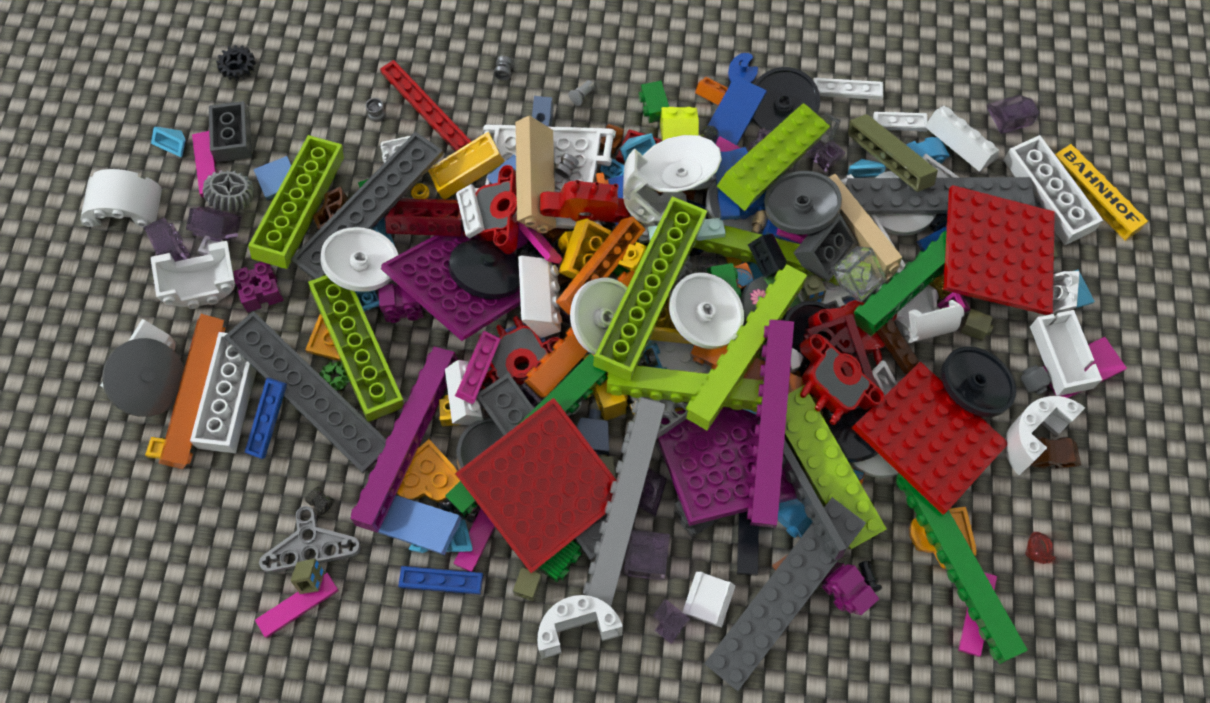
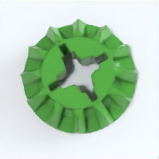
[319,361,349,391]

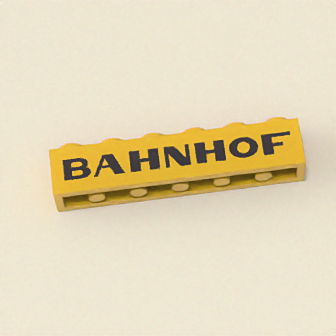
[1055,144,1148,241]

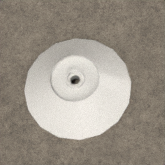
[639,135,722,193]

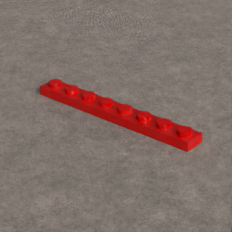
[380,60,472,152]

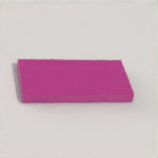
[1043,337,1127,398]

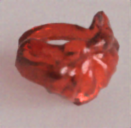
[1025,532,1057,564]

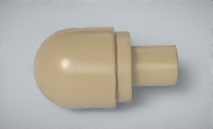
[751,210,768,233]

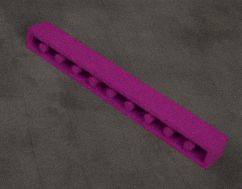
[747,319,794,528]
[350,346,458,533]

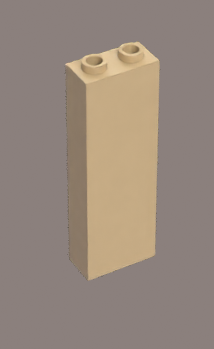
[515,115,556,233]
[829,174,902,284]

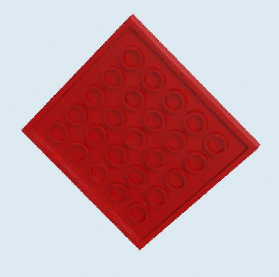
[943,185,1055,315]
[852,361,1007,515]
[455,398,617,573]

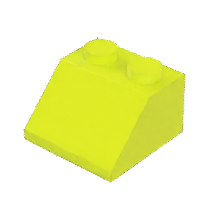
[660,107,699,141]

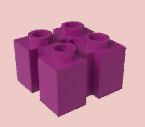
[233,262,284,313]
[378,284,424,323]
[822,562,879,615]

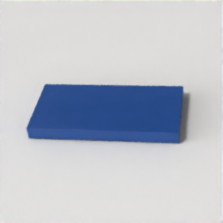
[701,76,767,146]

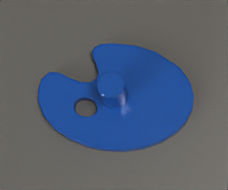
[728,53,758,83]

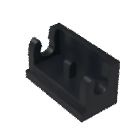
[748,233,789,278]

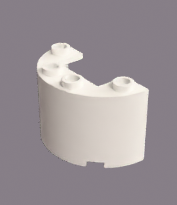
[623,149,687,226]
[80,169,162,228]
[151,241,235,309]
[894,285,964,343]
[1005,396,1085,475]
[537,595,623,659]

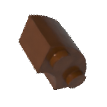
[313,187,349,230]
[1030,437,1082,469]

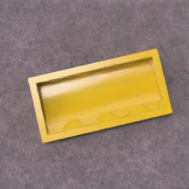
[428,132,505,200]

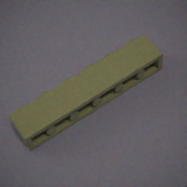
[848,114,938,192]

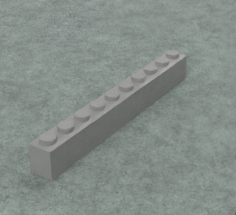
[583,397,665,607]

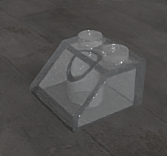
[831,246,887,302]

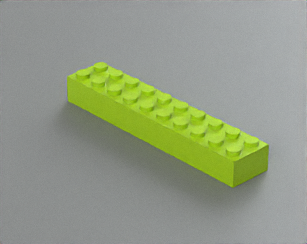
[593,196,707,381]

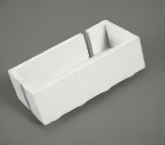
[1030,310,1102,396]

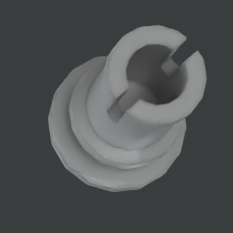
[568,80,595,106]

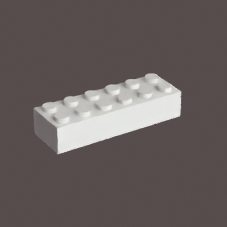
[1003,135,1103,245]
[190,332,256,453]

